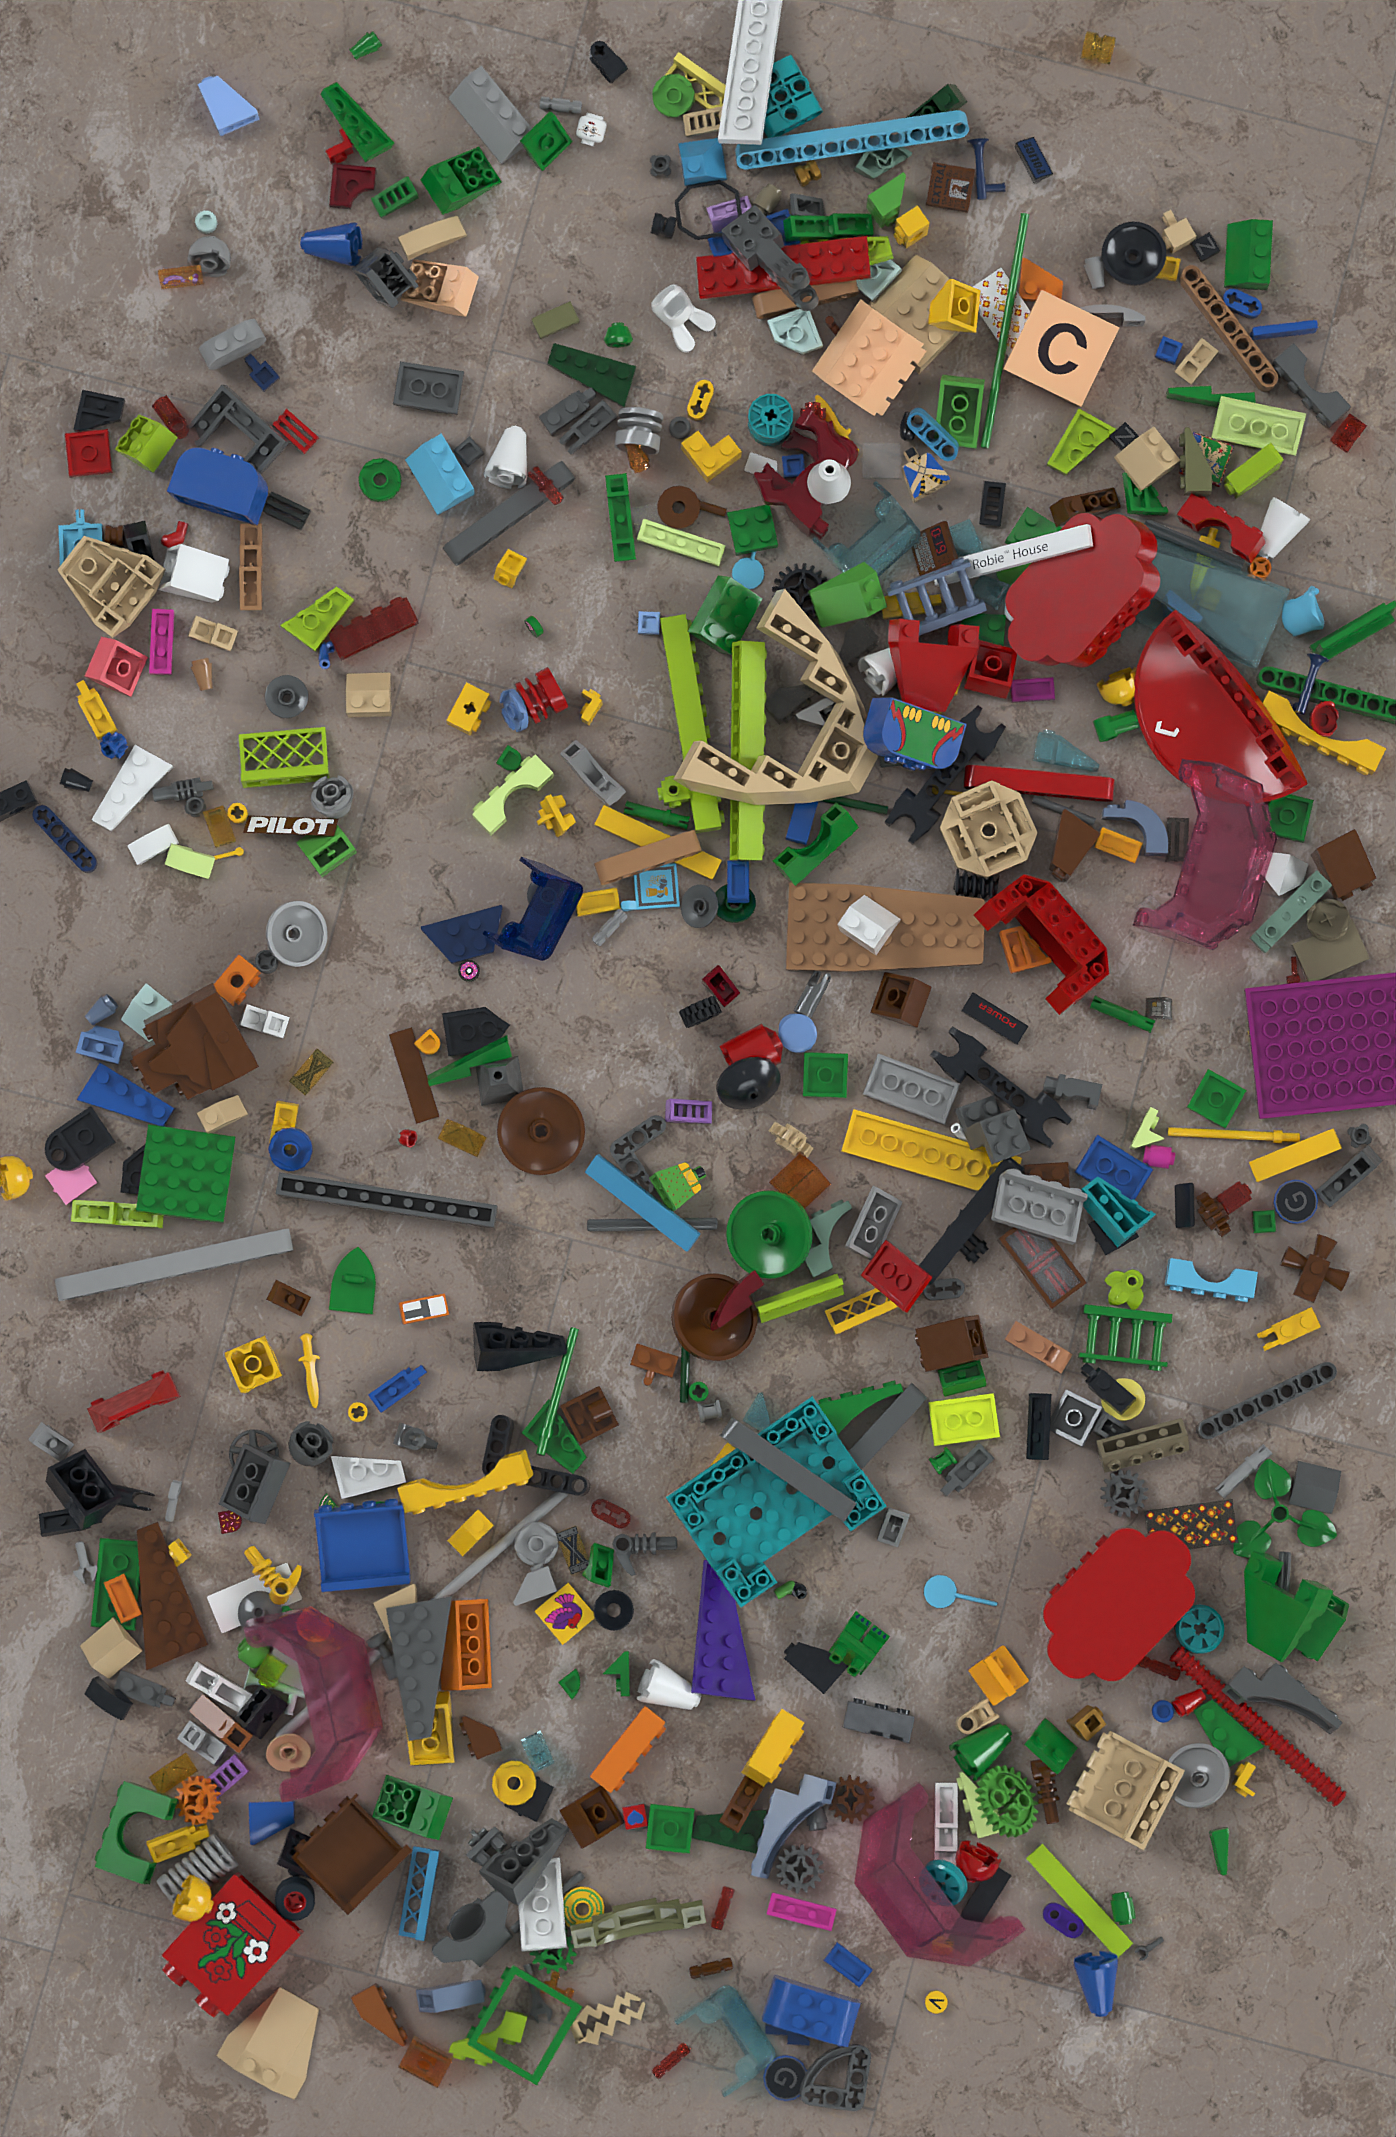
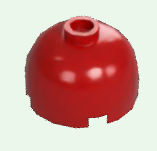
[955,1840,1001,1883]

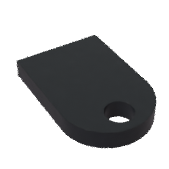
[45,1106,116,1171]

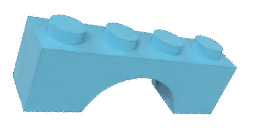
[1165,1258,1258,1302]

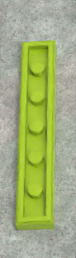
[1026,1843,1133,1958]

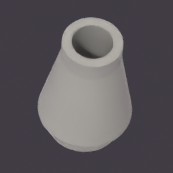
[1083,256,1105,289]

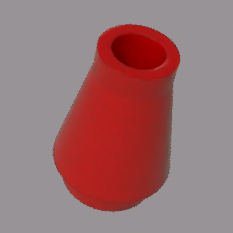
[1172,1688,1206,1717]

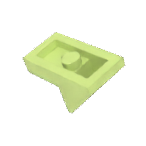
[1129,1107,1164,1150]

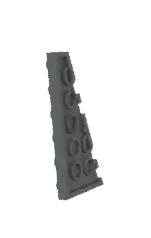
[386,1596,452,1741]

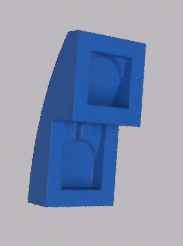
[785,801,818,845]

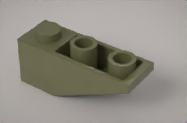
[1179,427,1212,496]

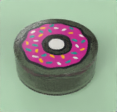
[458,960,480,982]

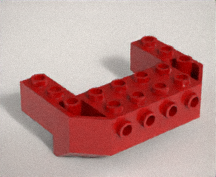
[974,874,1109,1015]

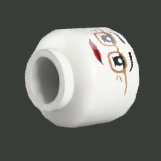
[576,113,607,146]

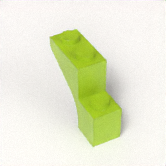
[449,2009,528,2066]

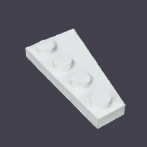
[92,745,173,832]

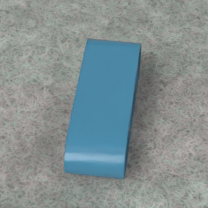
[907,408,959,461]

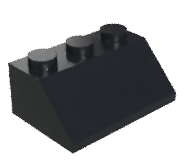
[45,1449,122,1530]

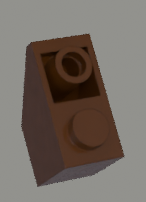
[459,1716,503,1760]

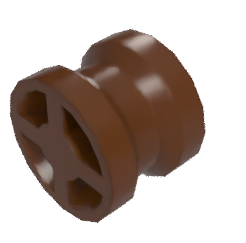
[105,525,125,547]

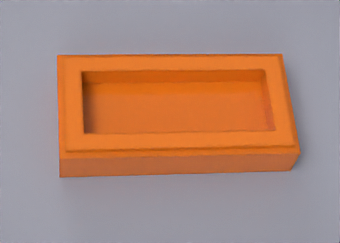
[104,1574,142,1624]

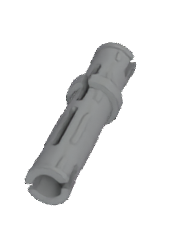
[1215,1444,1272,1499]

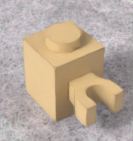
[1161,210,1196,254]

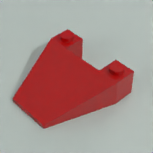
[888,619,980,712]
[87,1370,181,1433]

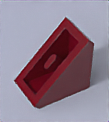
[702,965,740,1007]

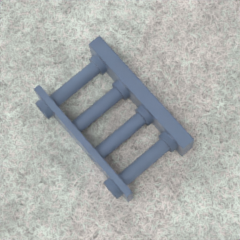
[887,557,987,636]

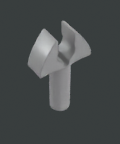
[165,1480,182,1522]
[73,1541,97,1584]

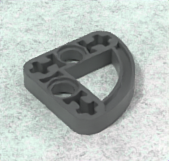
[799,2044,871,2111]

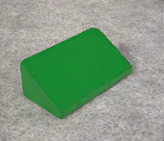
[937,1360,986,1397]

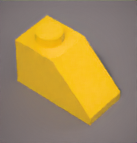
[447,1509,495,1556]

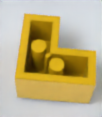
[681,431,742,483]

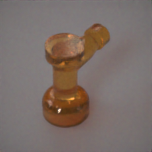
[540,1971,575,2006]

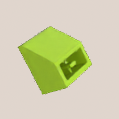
[115,414,178,473]

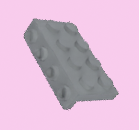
[991,1169,1088,1245]

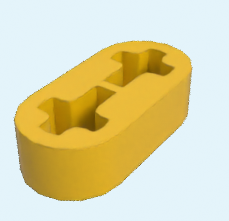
[687,380,714,421]

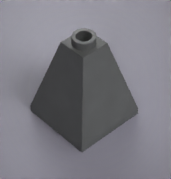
[476,1056,523,1106]

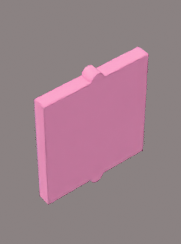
[45,1164,97,1205]

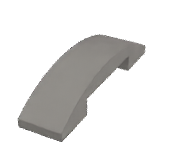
[1080,304,1145,327]

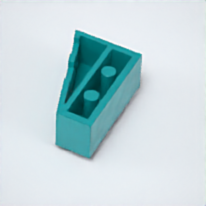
[1081,1176,1156,1247]

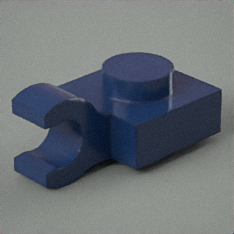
[244,353,280,392]

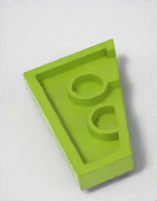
[1047,408,1116,476]
[280,587,354,652]

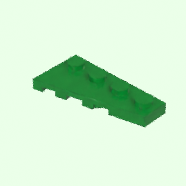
[320,82,394,162]

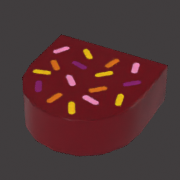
[218,1510,242,1534]

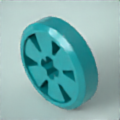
[1175,1604,1224,1654]
[919,1860,967,1906]

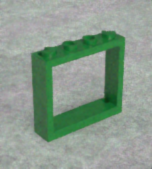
[466,1964,583,2086]

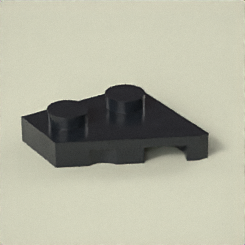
[73,390,126,432]

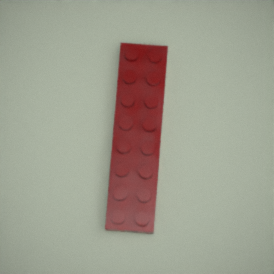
[696,236,871,299]

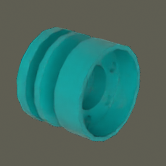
[748,394,793,446]

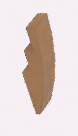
[239,523,263,610]

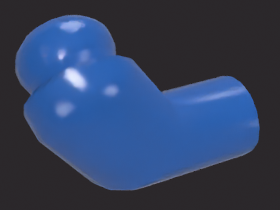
[318,641,335,669]

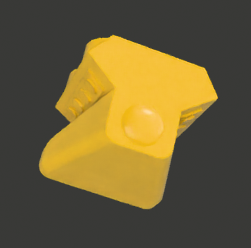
[224,1335,282,1394]

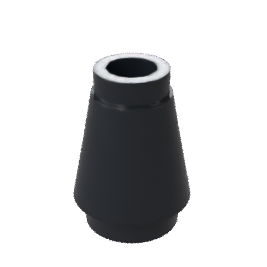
[59,768,93,792]

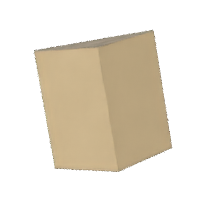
[80,1617,143,1679]

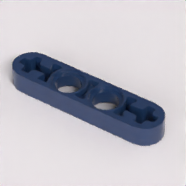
[32,805,98,873]

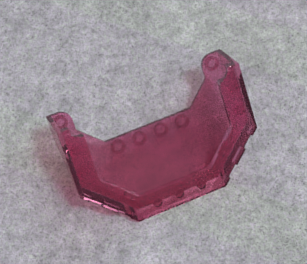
[1133,759,1277,950]
[244,1606,383,1803]
[854,1781,1026,1967]

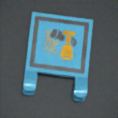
[620,863,680,911]

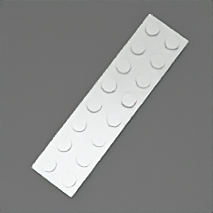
[718,0,782,145]

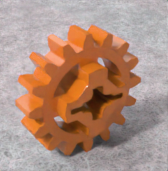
[175,1776,221,1825]

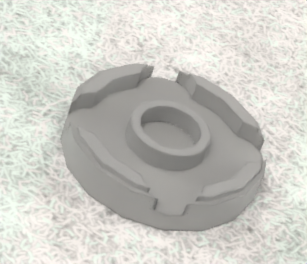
[514,1521,558,1566]

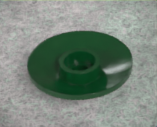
[715,884,756,923]

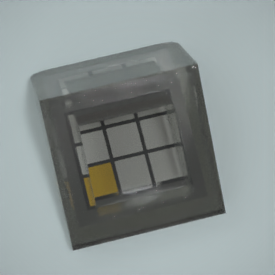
[1145,997,1172,1020]

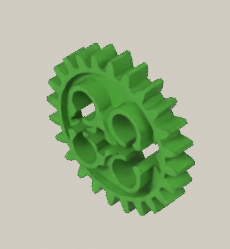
[975,1765,1038,1838]

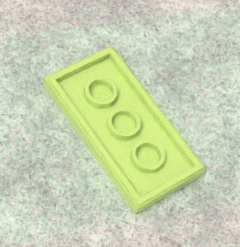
[1211,396,1306,456]

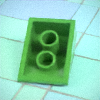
[934,374,985,448]
[809,562,887,628]

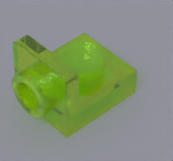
[254,1653,288,1689]

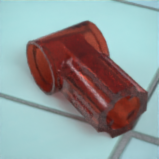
[152,395,189,439]

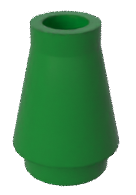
[349,31,383,60]

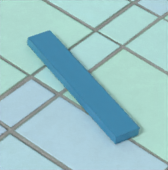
[585,1154,701,1252]

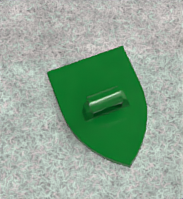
[329,1247,376,1314]

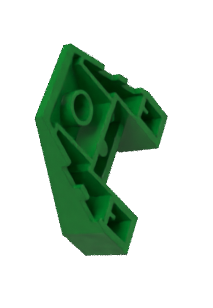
[1244,1551,1334,1662]

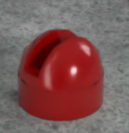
[398,1129,417,1148]

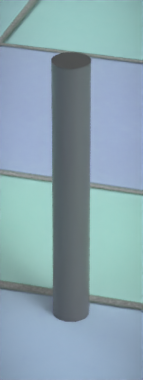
[1032,795,1096,826]

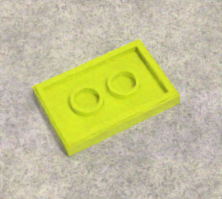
[928,1393,1000,1446]

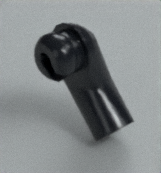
[900,412,915,441]

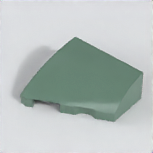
[853,135,912,179]

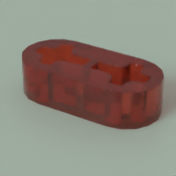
[591,1499,631,1529]

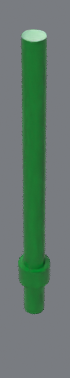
[536,1327,579,1456]

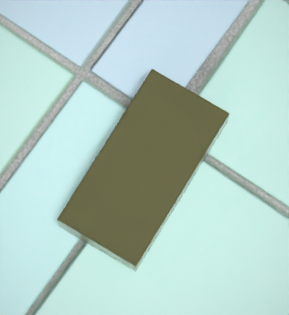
[531,301,579,340]

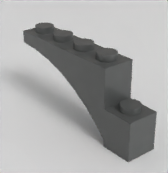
[1221,1663,1342,1734]

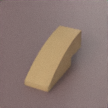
[398,216,467,261]

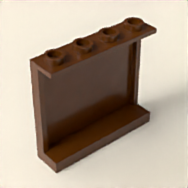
[291,1793,413,1915]

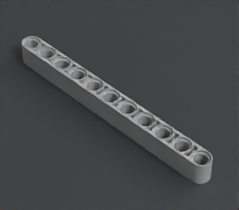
[54,1229,293,1301]

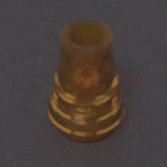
[624,444,650,473]

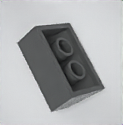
[219,1443,291,1524]

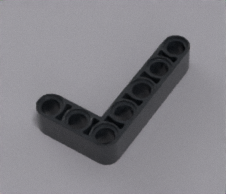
[482,1415,590,1496]

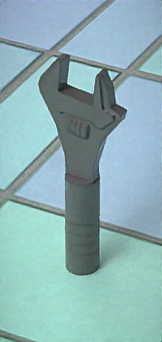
[523,1963,553,2023]

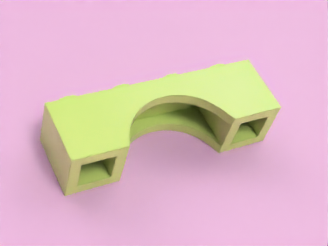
[472,754,554,836]

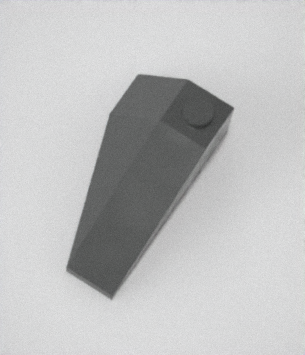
[479,1818,569,1905]

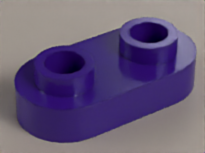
[1042,1902,1084,1938]

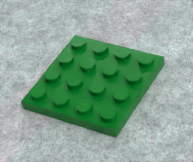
[136,1125,236,1224]

